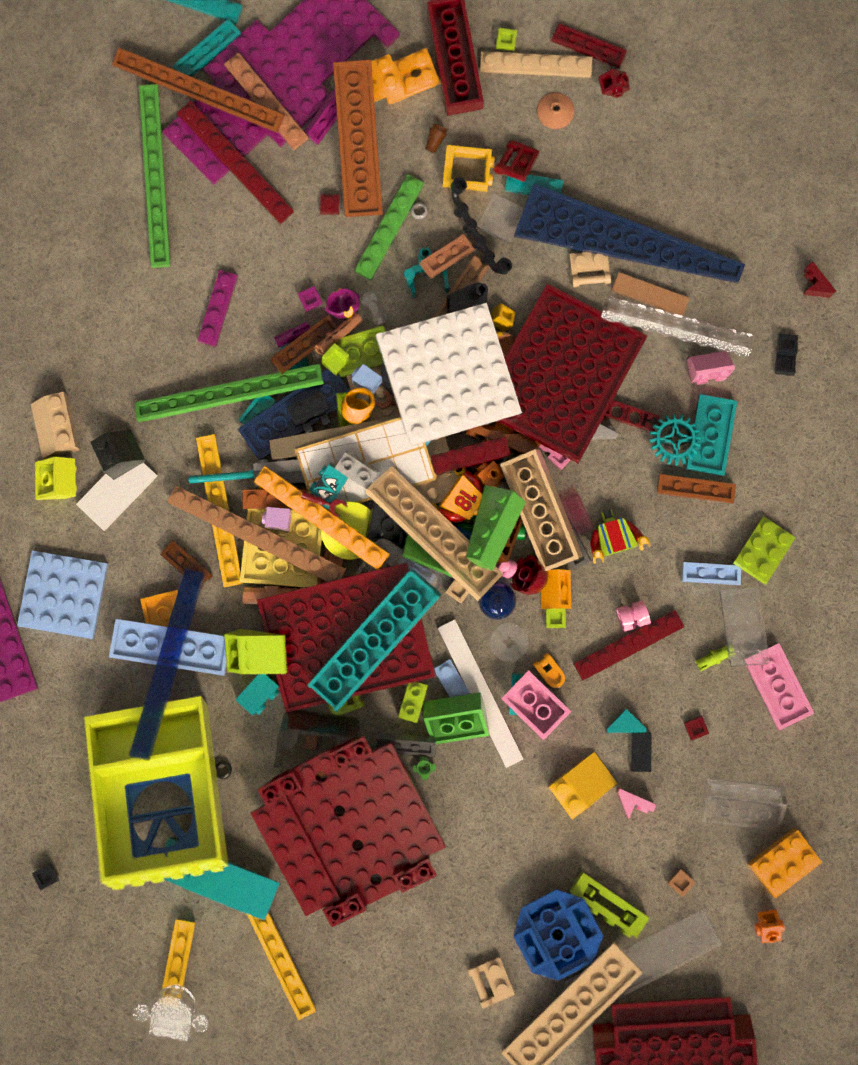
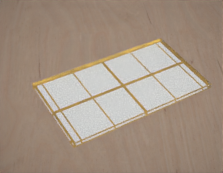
[295,417,437,510]

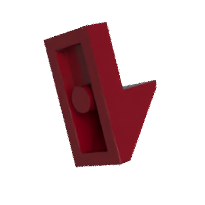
[803,262,836,298]

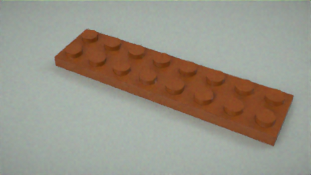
[333,60,383,217]

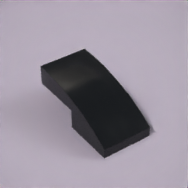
[775,333,798,376]

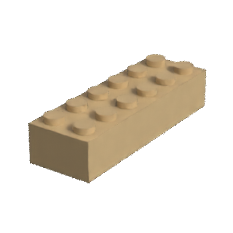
[500,449,583,571]

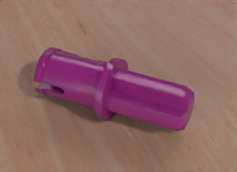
[274,322,311,348]

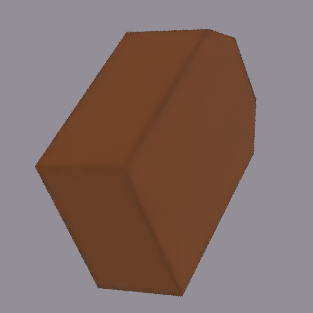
[305,731,318,749]

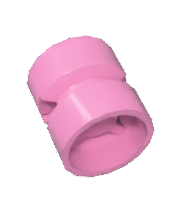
[616,600,650,632]

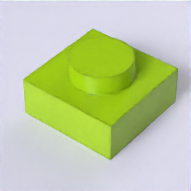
[496,28,517,51]
[546,608,566,628]

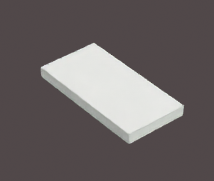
[76,463,157,531]

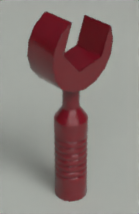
[301,491,348,517]

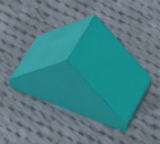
[606,709,647,733]

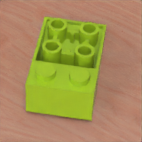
[225,629,287,674]

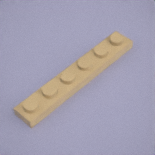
[480,52,592,77]

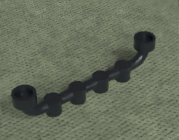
[450,177,512,275]

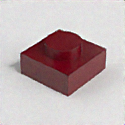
[320,194,340,215]

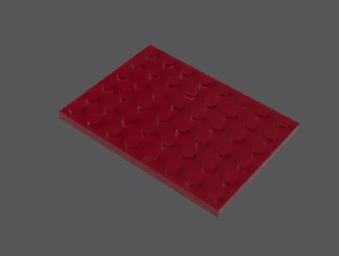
[498,284,647,464]
[257,562,436,713]

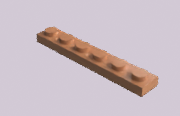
[224,53,308,151]

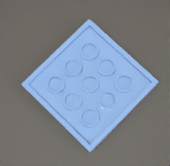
[17,551,108,639]

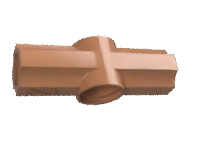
[243,586,299,605]

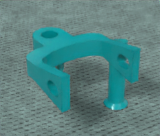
[404,247,449,298]

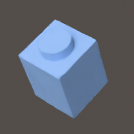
[351,364,382,394]

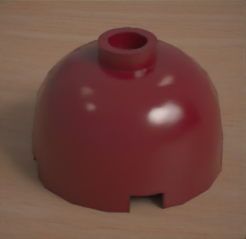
[510,555,549,595]

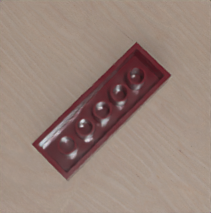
[427,0,484,116]

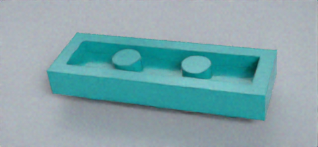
[505,175,563,195]

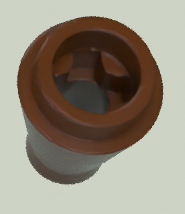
[425,124,447,154]

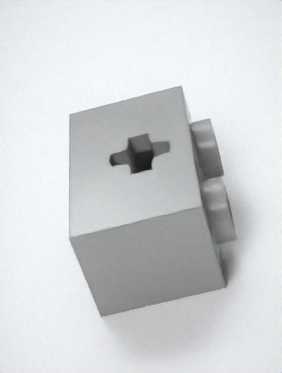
[335,450,380,489]

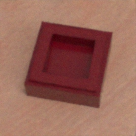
[684,716,709,741]

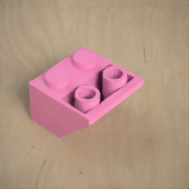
[687,351,735,385]

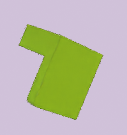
[322,343,349,376]

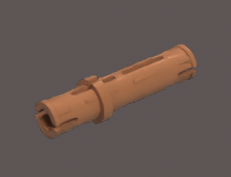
[315,313,362,355]

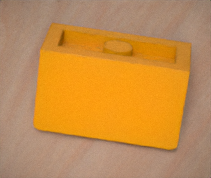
[541,569,571,609]

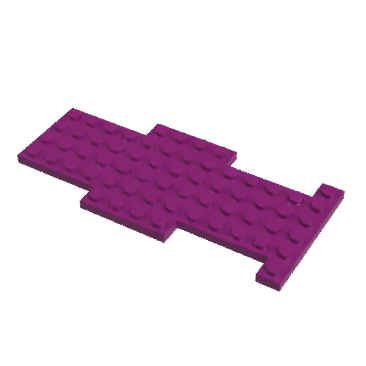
[162,0,400,185]

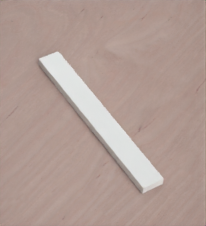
[438,620,523,768]

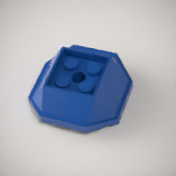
[513,889,603,980]

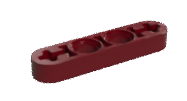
[604,400,661,432]

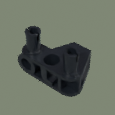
[446,282,488,314]

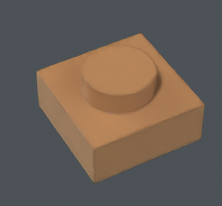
[667,869,696,897]

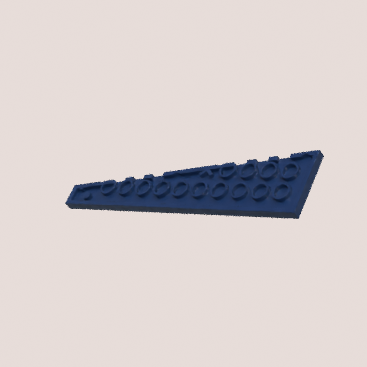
[514,184,745,283]

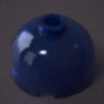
[478,582,517,620]

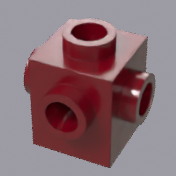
[598,69,630,98]

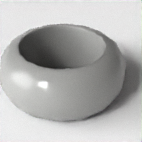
[411,202,428,220]

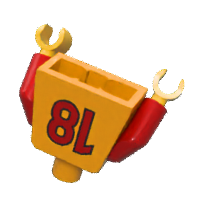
[431,468,483,522]

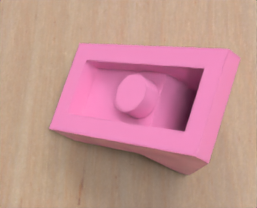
[617,788,656,818]

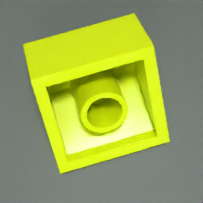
[35,457,77,500]

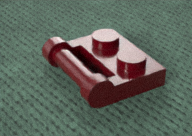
[494,140,540,182]

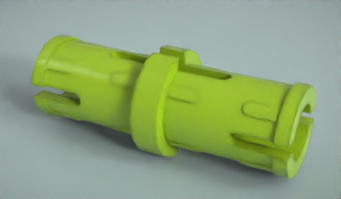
[695,643,735,672]

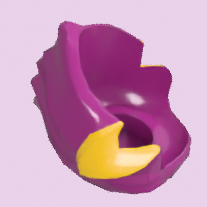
[325,288,360,319]

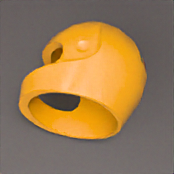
[341,388,375,424]

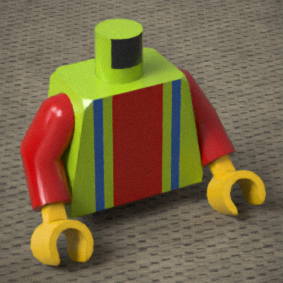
[590,510,651,563]

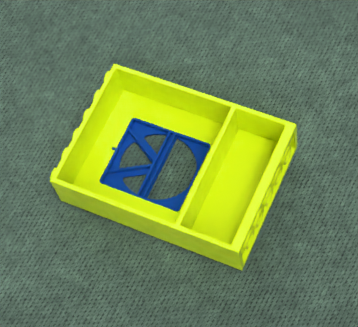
[84,696,228,890]

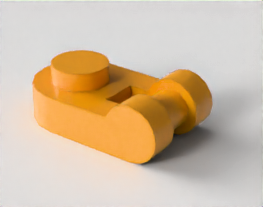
[532,653,565,688]

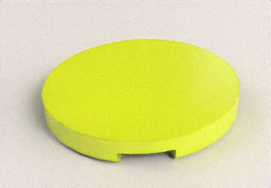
[321,501,376,560]

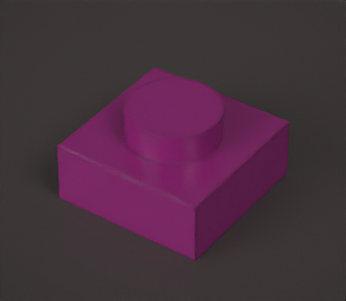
[298,286,323,312]

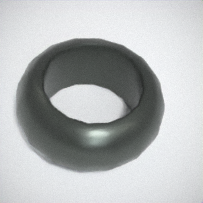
[216,761,232,779]

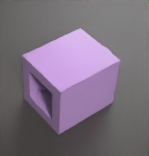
[262,507,292,531]

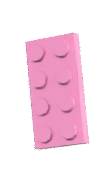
[743,643,814,730]

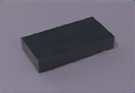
[631,733,652,772]

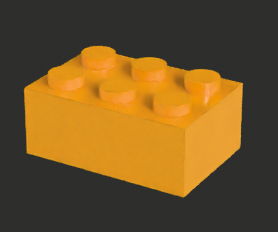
[747,829,822,898]

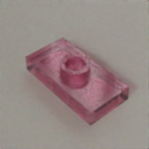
[561,494,594,535]

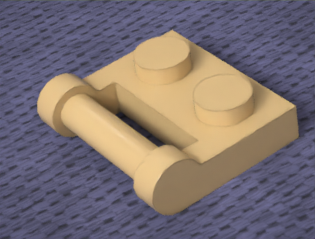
[569,252,611,287]
[467,956,515,1008]

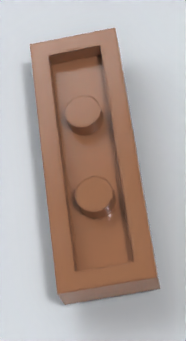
[420,234,475,279]

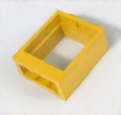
[443,145,495,192]

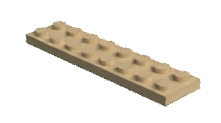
[365,466,503,601]
[501,942,643,1065]

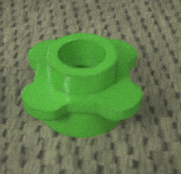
[413,756,436,780]

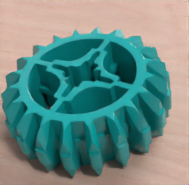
[649,414,702,466]

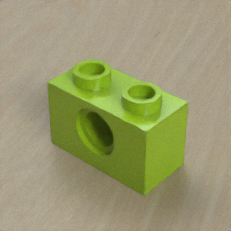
[398,682,428,723]

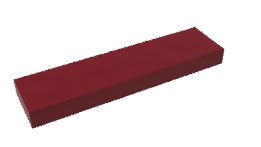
[551,23,627,69]

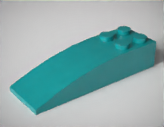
[164,837,280,920]

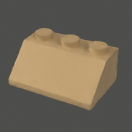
[31,392,80,459]

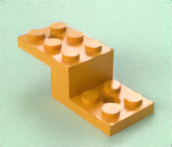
[371,48,440,104]

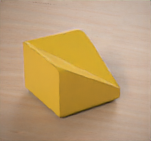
[491,303,515,332]

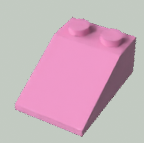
[502,670,571,740]

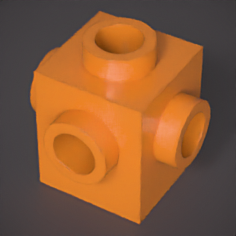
[473,461,505,491]
[754,910,785,943]

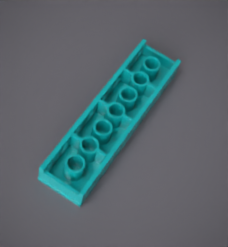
[307,568,442,712]

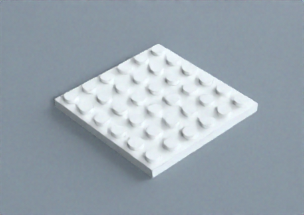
[376,303,522,447]

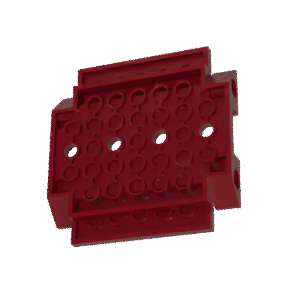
[250,736,446,928]
[592,996,758,1065]

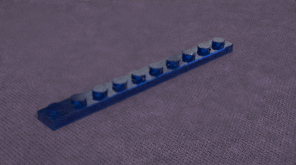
[129,569,205,761]

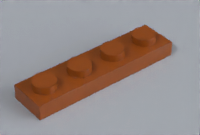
[657,474,736,504]
[242,488,309,509]

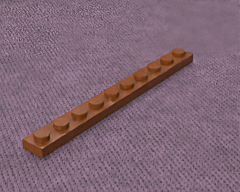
[112,47,284,133]

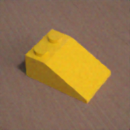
[548,752,618,819]

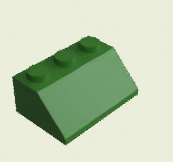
[424,692,489,744]

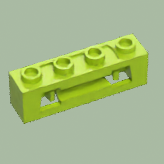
[569,872,649,938]

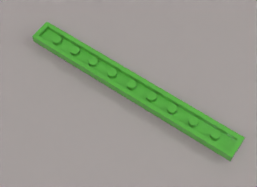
[139,84,171,268]
[135,364,324,422]

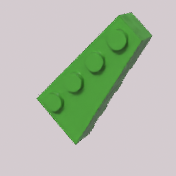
[466,485,526,571]

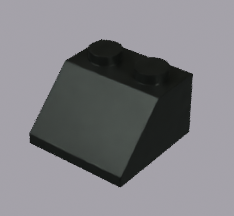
[90,430,146,480]

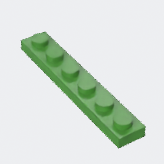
[355,175,424,281]

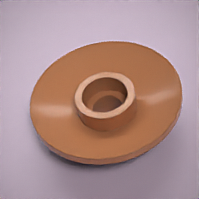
[537,93,574,129]

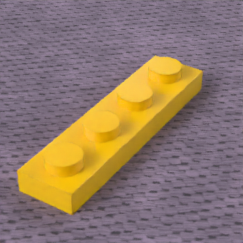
[160,919,196,1003]

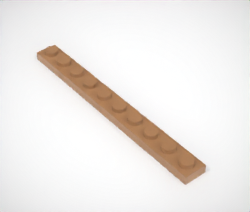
[167,486,347,582]

